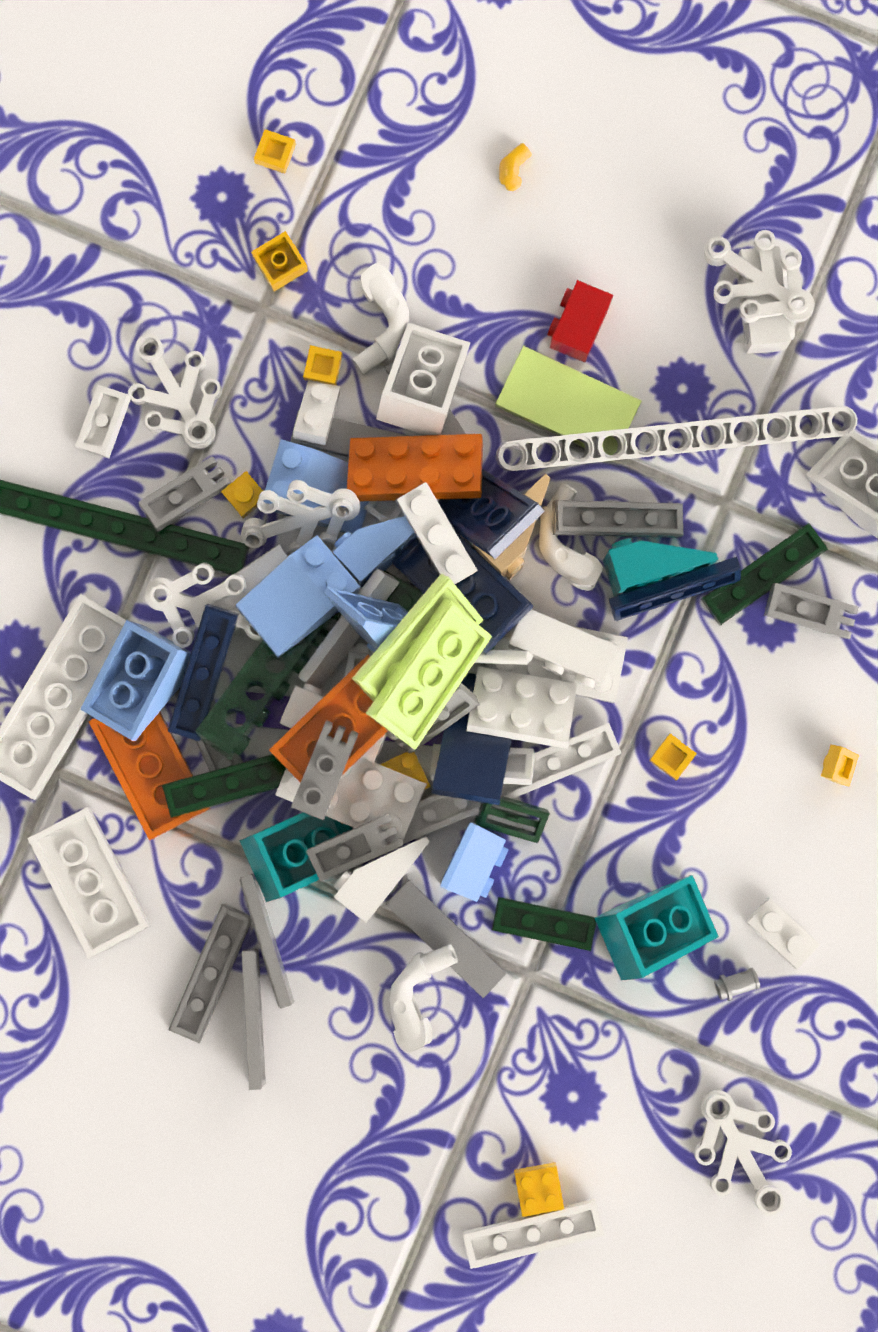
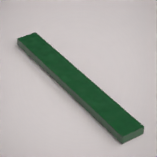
[0,480,250,575]

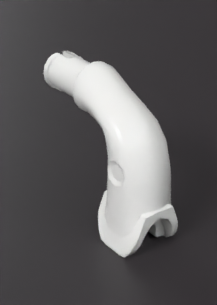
[352,263,409,375]
[539,482,603,591]
[389,944,458,1053]

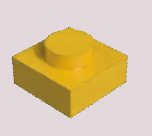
[254,129,296,174]
[303,345,343,385]
[221,471,263,519]
[649,733,697,781]
[821,744,859,787]

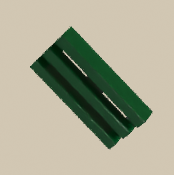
[474,796,550,843]

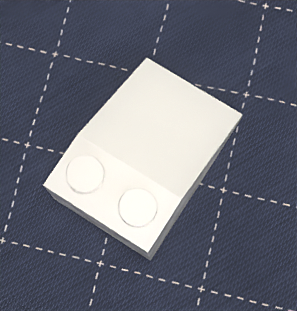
[376,323,470,435]
[806,431,878,538]
[334,837,431,923]

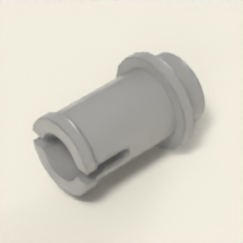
[714,968,760,1001]

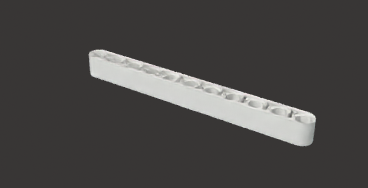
[496,406,857,471]

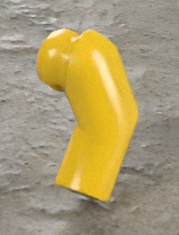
[499,143,532,191]

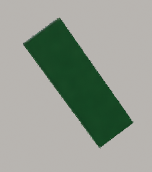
[491,897,596,951]

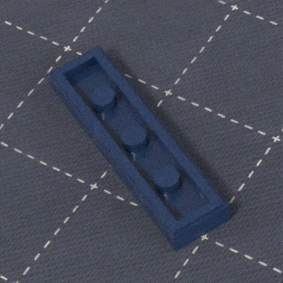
[608,556,741,621]
[167,604,239,742]

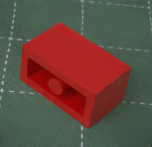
[547,280,614,363]

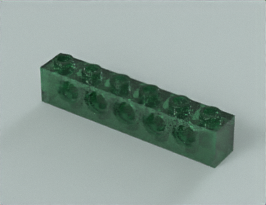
[196,612,342,760]

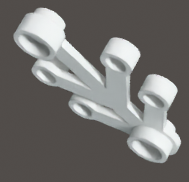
[704,230,815,323]
[128,334,222,449]
[241,480,360,556]
[145,563,262,648]
[694,1090,792,1215]

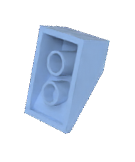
[263,439,369,534]
[333,516,417,589]
[235,535,360,658]
[324,587,408,652]
[80,620,191,741]
[440,822,509,902]

